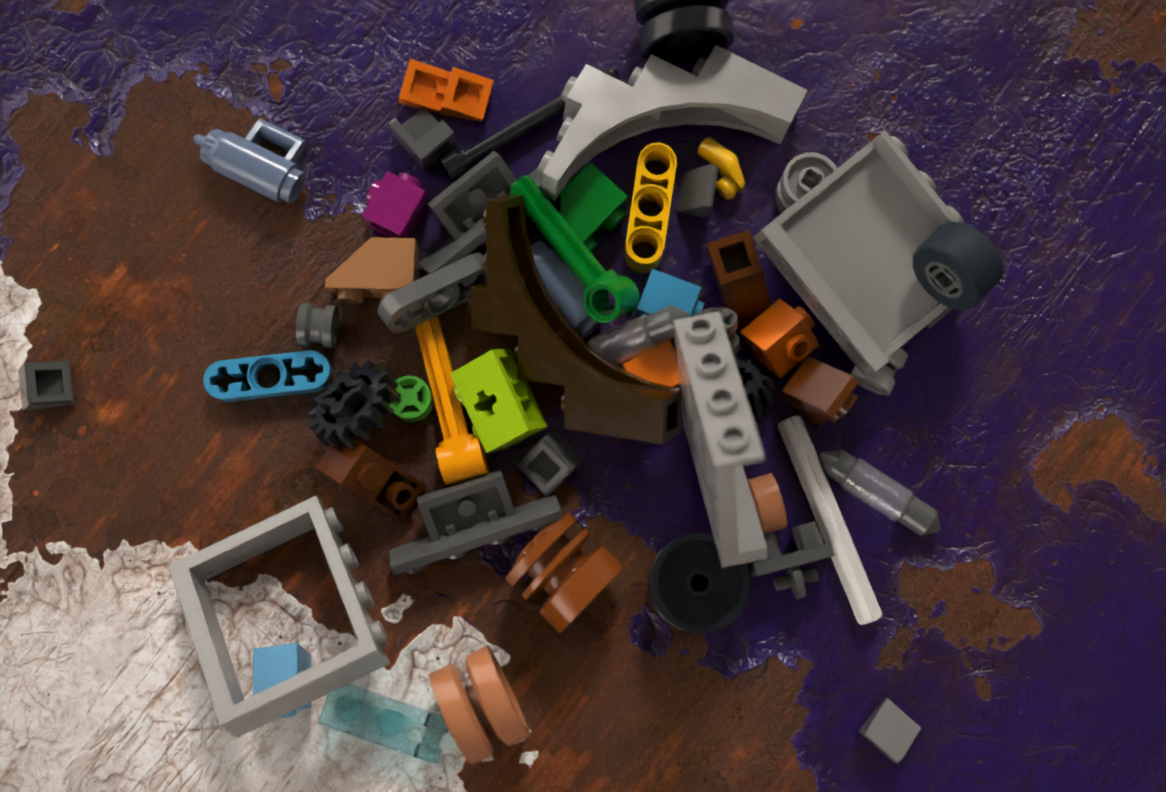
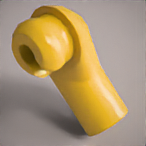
[698,137,745,200]

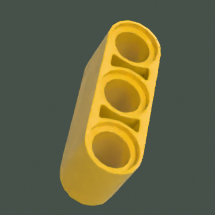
[624,143,677,274]

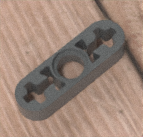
[377,253,487,333]

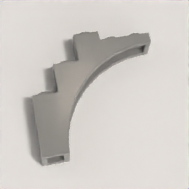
[537,45,808,201]

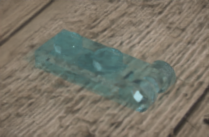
[317,684,449,764]

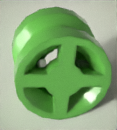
[389,375,434,423]

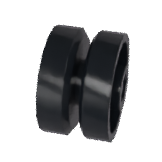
[633,0,735,65]
[647,533,751,634]

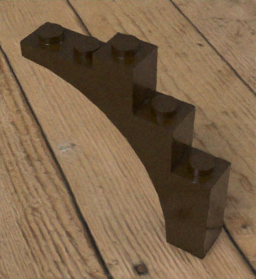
[468,194,682,444]

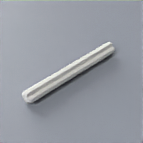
[778,415,882,625]

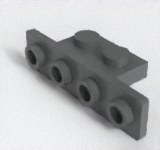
[419,151,542,274]
[389,469,563,575]

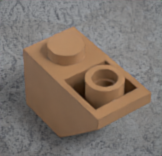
[325,237,420,304]

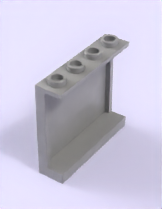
[752,130,964,375]
[673,311,768,568]

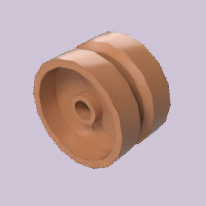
[429,645,531,766]

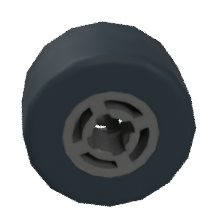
[912,221,1004,311]

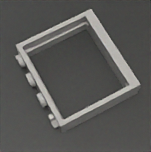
[168,495,390,738]

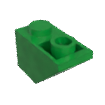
[560,162,628,253]

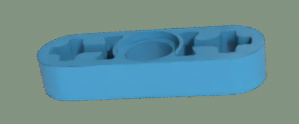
[203,350,333,402]

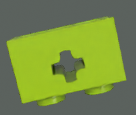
[450,348,548,453]

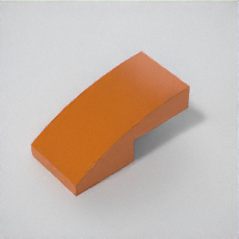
[397,59,494,122]

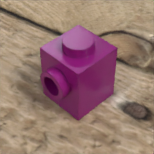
[362,171,429,238]

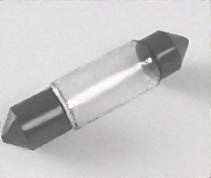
[587,305,689,365]
[819,449,941,536]

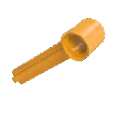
[415,316,490,486]

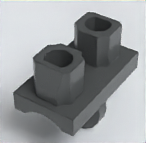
[748,521,835,600]

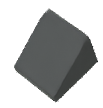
[677,164,718,218]
[19,361,74,411]
[516,430,584,497]
[858,697,921,765]

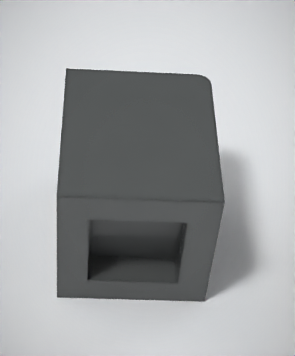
[388,108,458,172]

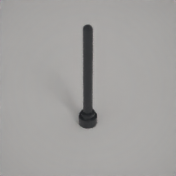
[437,67,620,184]

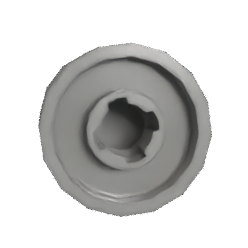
[775,152,837,213]

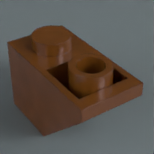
[707,230,771,333]
[776,356,860,428]
[316,441,426,522]

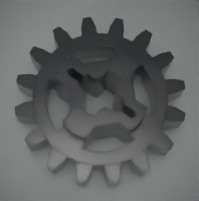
[308,360,399,450]

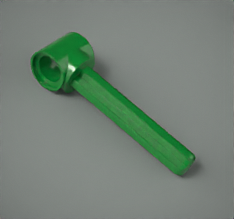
[510,175,639,323]

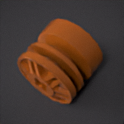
[505,512,625,634]

